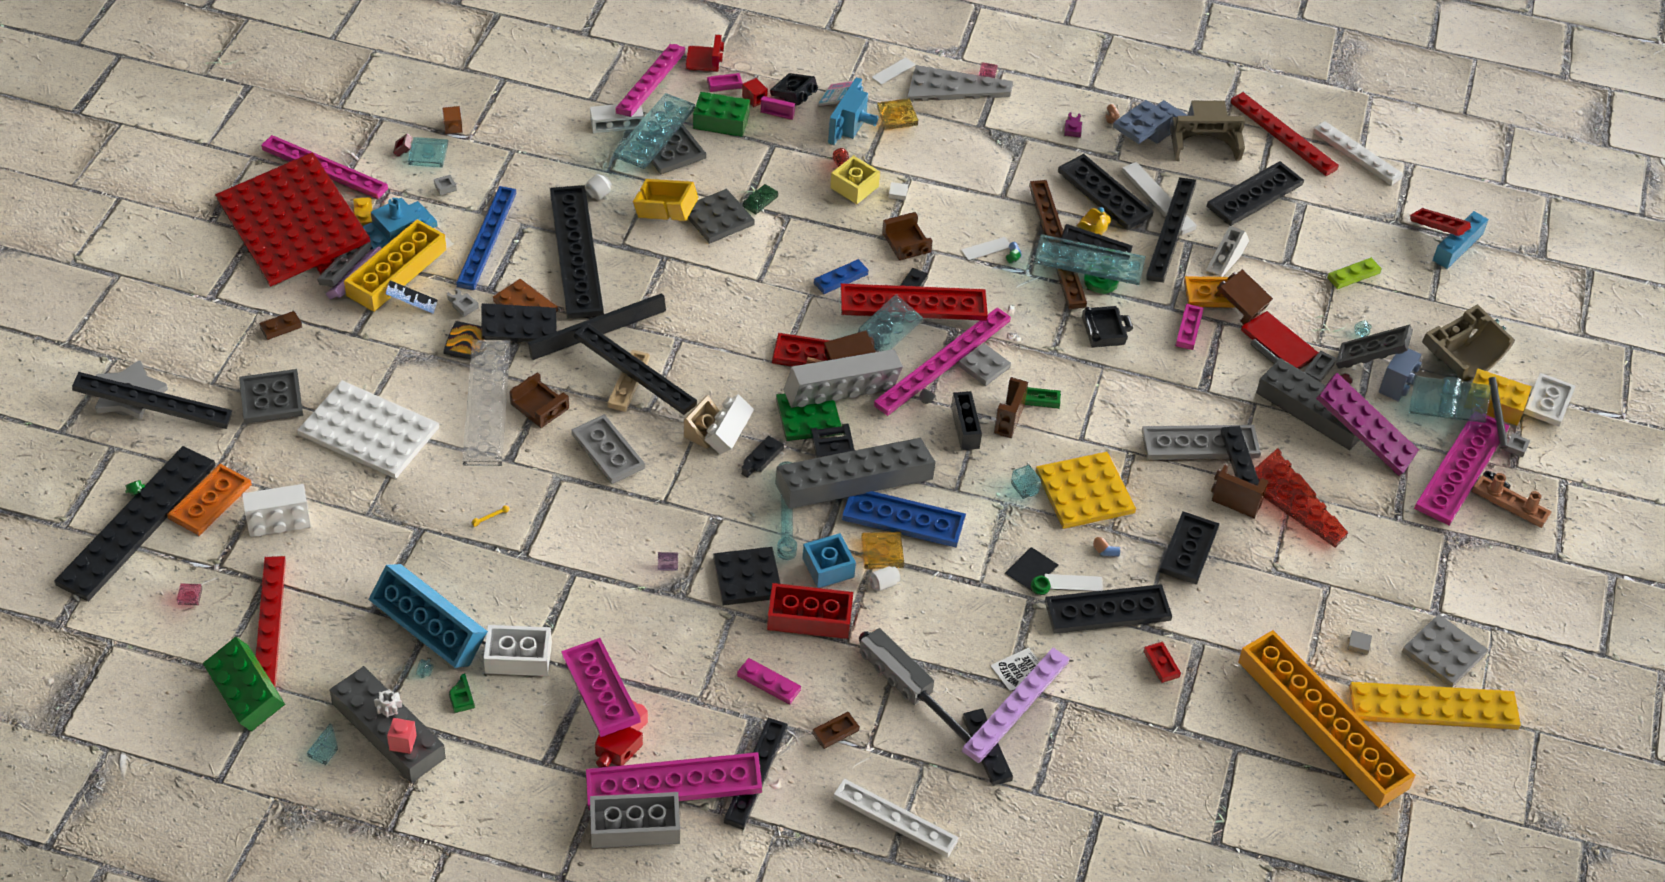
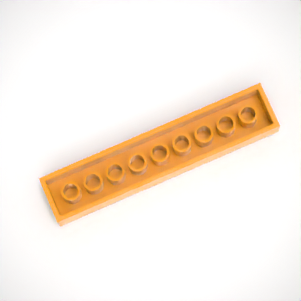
[1238,630,1416,809]

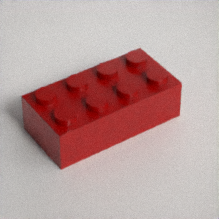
[767,583,854,639]

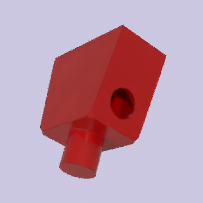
[595,727,643,768]

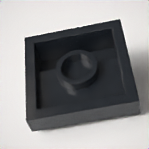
[770,73,818,105]

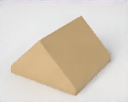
[684,395,720,449]

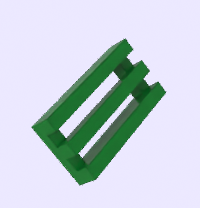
[1025,387,1061,409]

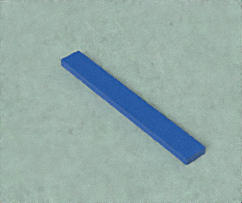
[456,186,517,290]

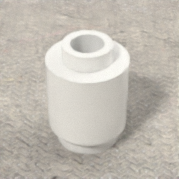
[869,566,901,591]

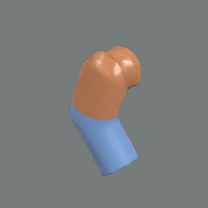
[1093,537,1120,557]

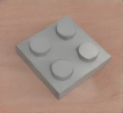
[958,343,1011,386]

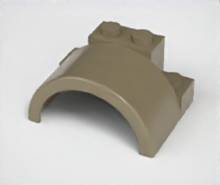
[1422,304,1515,382]

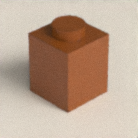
[442,106,463,134]

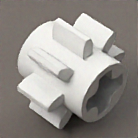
[374,689,402,717]

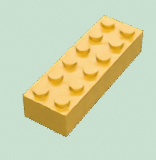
[344,219,446,312]

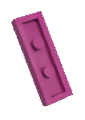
[1175,304,1204,350]
[737,658,801,705]

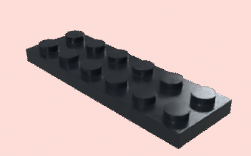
[1058,154,1154,230]
[1206,161,1304,226]
[1045,584,1172,634]

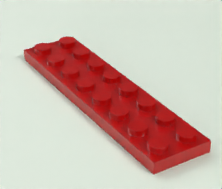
[840,283,988,321]

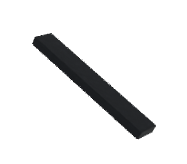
[724,717,788,830]

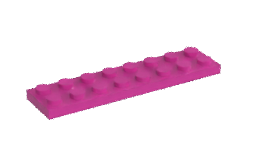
[1414,410,1509,526]
[586,752,762,810]

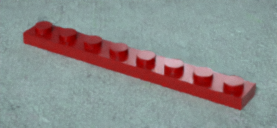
[1230,92,1339,176]
[256,556,286,688]

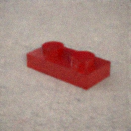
[1143,641,1181,683]

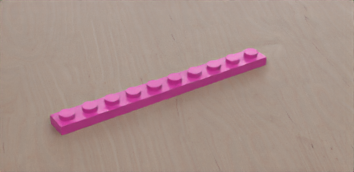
[874,307,1011,416]

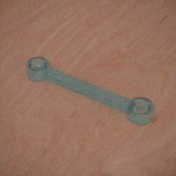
[777,461,797,560]

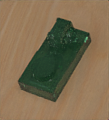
[742,184,778,215]

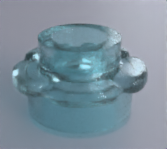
[1354,320,1372,337]
[416,659,433,679]

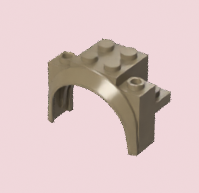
[1170,100,1245,161]

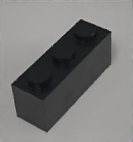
[951,391,982,450]

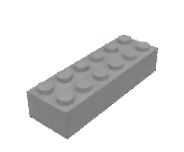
[783,349,903,408]

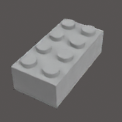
[590,792,680,848]

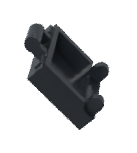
[1082,306,1133,348]

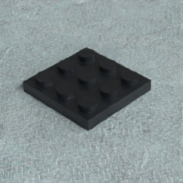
[713,547,781,606]

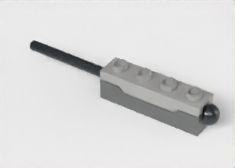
[859,628,972,743]

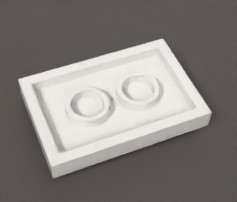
[1524,373,1576,427]

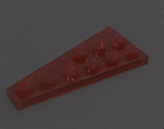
[1255,448,1348,548]

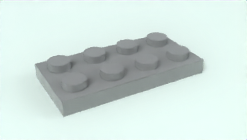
[572,414,645,484]

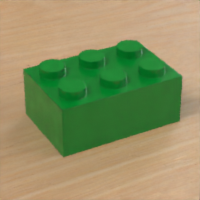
[693,92,750,137]

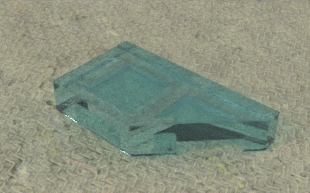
[307,723,338,765]

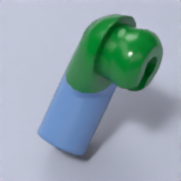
[1005,242,1022,263]

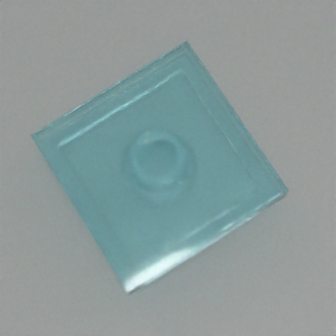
[408,137,448,167]

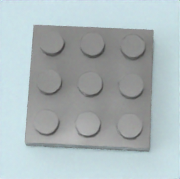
[1402,614,1488,687]

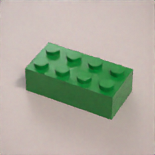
[202,637,286,731]

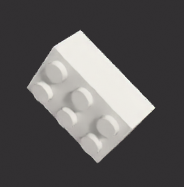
[242,484,311,537]
[484,625,552,676]

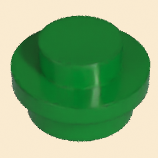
[125,480,145,496]
[1030,576,1051,595]

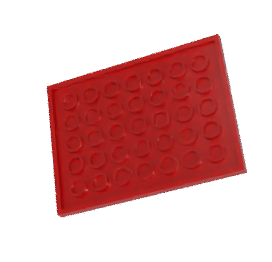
[215,152,371,287]

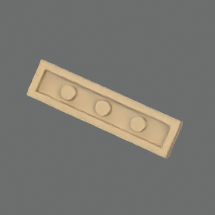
[607,350,650,412]

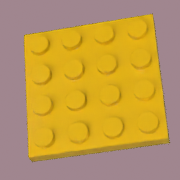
[1035,452,1136,529]

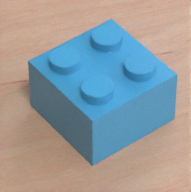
[802,533,856,588]

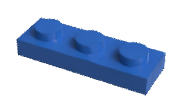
[814,259,869,294]

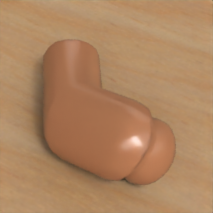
[1105,104,1120,124]

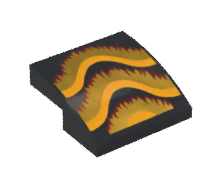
[443,321,488,361]

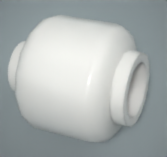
[585,174,612,200]

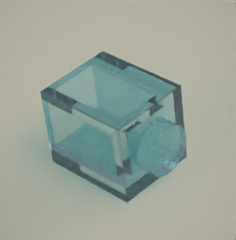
[1011,465,1041,499]

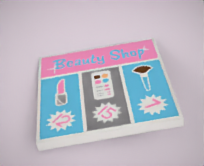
[818,81,853,106]

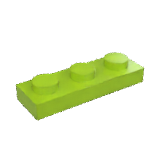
[1327,257,1382,289]

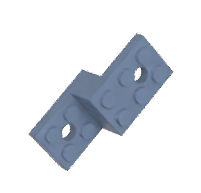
[1113,100,1187,144]

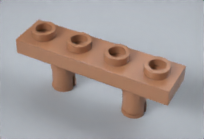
[1472,473,1552,528]

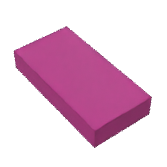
[707,73,743,92]
[760,96,795,120]

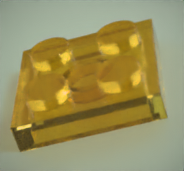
[877,98,919,130]
[861,532,904,569]

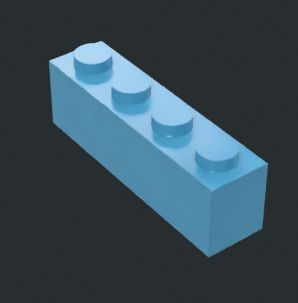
[1432,211,1489,269]

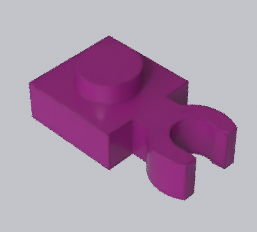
[1064,112,1082,138]

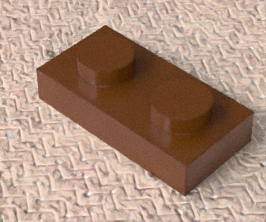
[259,311,302,340]
[812,712,860,749]

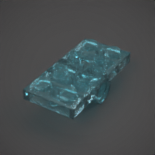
[1409,376,1492,423]

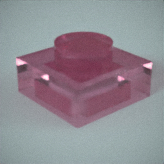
[979,62,998,78]
[177,583,202,606]

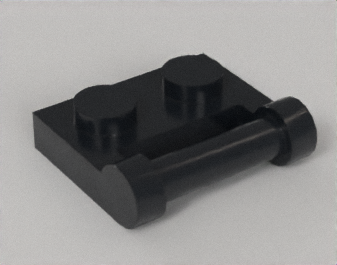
[810,423,855,458]

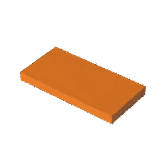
[167,464,252,536]

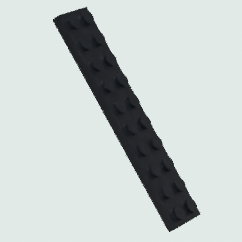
[550,185,604,319]
[54,446,216,602]

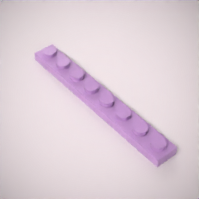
[962,648,1070,763]

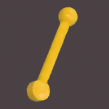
[471,505,510,527]

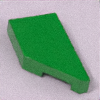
[449,673,475,713]

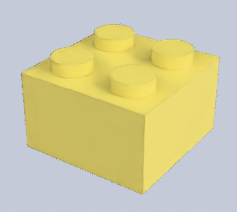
[830,155,880,204]

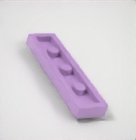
[326,246,381,299]

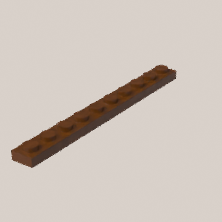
[1029,180,1087,309]

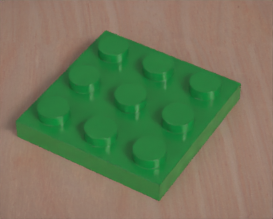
[776,393,842,441]

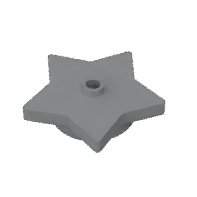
[95,361,168,419]

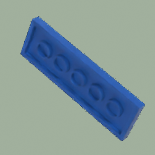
[842,491,966,548]

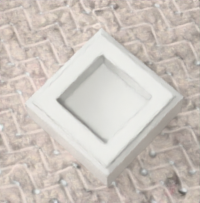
[888,182,908,201]

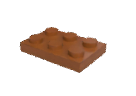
[493,279,558,312]

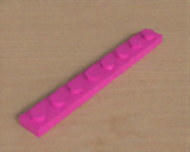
[615,44,685,117]
[261,135,388,199]

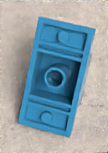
[828,77,879,145]
[363,197,438,250]

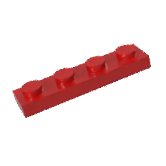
[1410,208,1471,236]

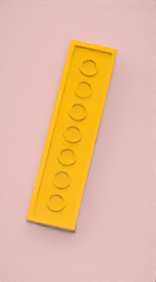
[1350,682,1521,730]

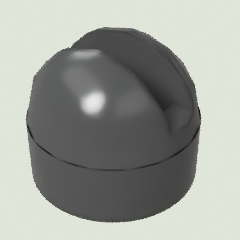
[920,388,936,404]

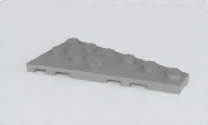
[907,65,1013,102]

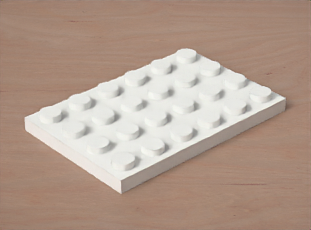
[297,380,439,479]

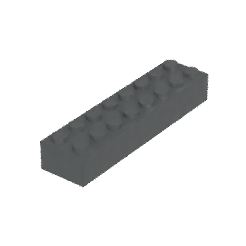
[775,437,936,509]

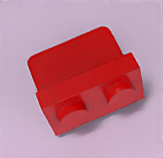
[686,34,725,72]

